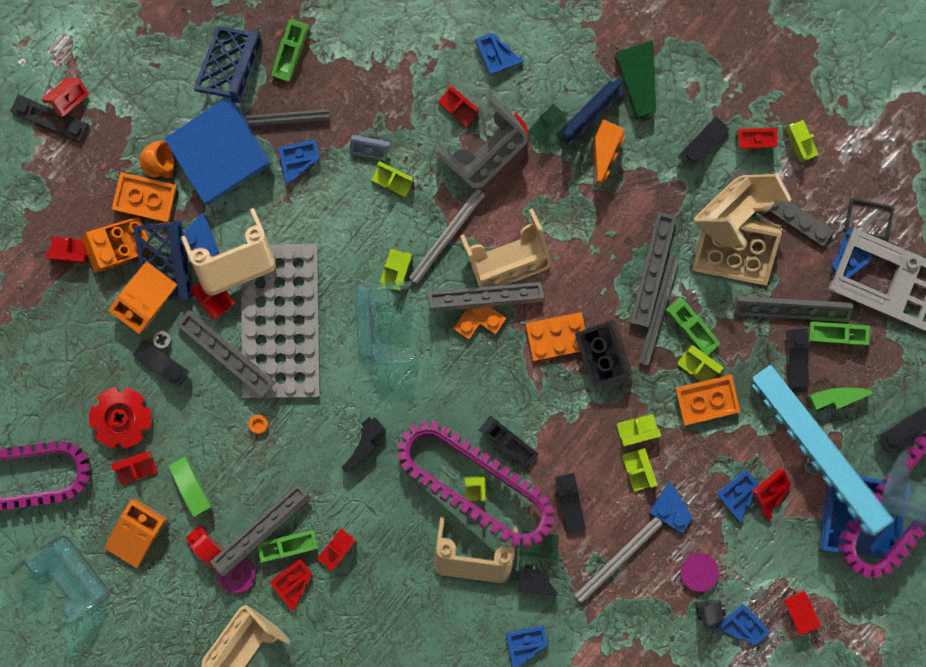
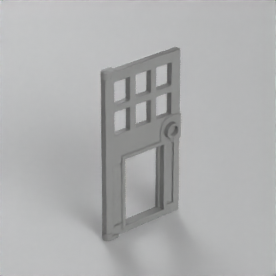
[828,228,926,331]

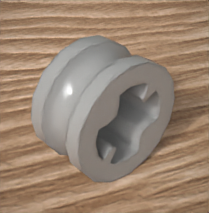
[153,331,172,349]

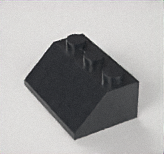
[575,320,633,388]

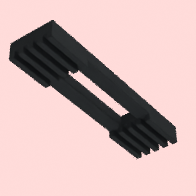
[10,94,89,142]

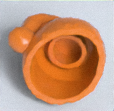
[139,141,175,179]

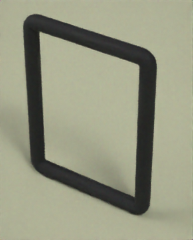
[844,198,894,240]

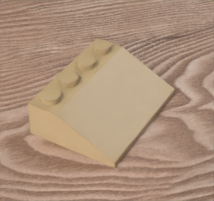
[692,219,782,286]

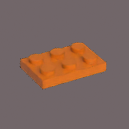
[112,172,177,223]
[525,312,585,361]
[675,374,740,426]

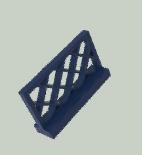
[193,26,262,103]
[556,77,624,148]
[133,220,194,300]

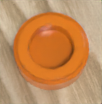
[249,415,269,434]

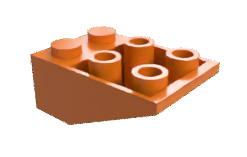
[592,119,626,187]
[81,217,153,273]
[108,261,178,334]
[104,498,168,568]

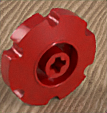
[89,387,152,448]

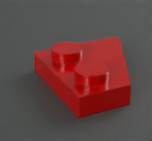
[752,468,791,521]
[270,557,312,611]

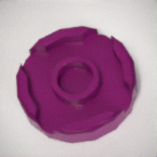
[680,553,719,592]
[217,557,256,593]

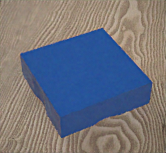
[164,98,273,204]
[818,476,910,559]

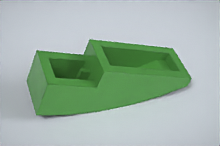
[271,19,310,81]
[666,297,720,355]
[809,322,871,346]
[807,388,873,410]
[169,456,213,517]
[257,529,318,562]

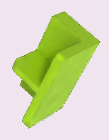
[784,120,819,163]
[371,161,414,198]
[379,249,413,292]
[677,345,724,381]
[617,414,661,446]
[622,448,657,491]
[465,476,485,501]

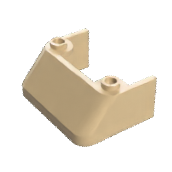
[694,174,791,247]
[181,208,276,295]
[461,209,551,287]
[434,516,518,583]
[201,605,290,667]

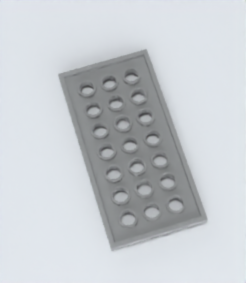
[241,244,320,398]

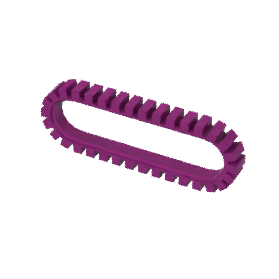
[397,421,554,549]
[839,431,926,578]
[0,441,92,511]

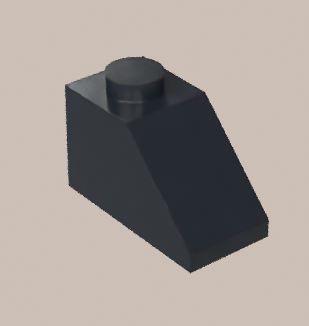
[518,564,557,596]
[696,600,726,626]

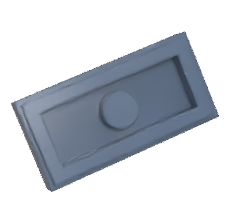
[349,135,390,161]

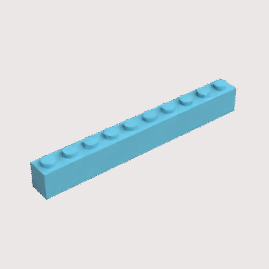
[751,365,893,537]

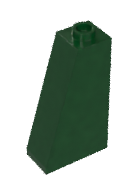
[614,41,656,121]

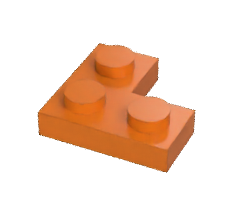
[453,307,506,339]

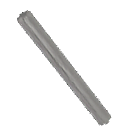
[409,189,484,284]
[575,517,663,603]

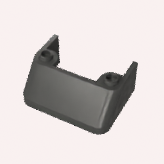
[435,91,528,188]

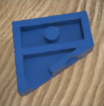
[474,33,523,76]
[278,139,320,184]
[183,213,219,258]
[831,229,873,278]
[716,469,759,523]
[649,481,692,533]
[716,603,770,645]
[506,625,548,667]

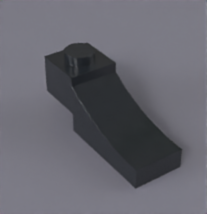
[677,116,730,170]
[786,328,810,388]
[133,339,191,387]
[876,407,926,452]
[479,415,538,469]
[341,417,385,473]
[555,472,586,533]

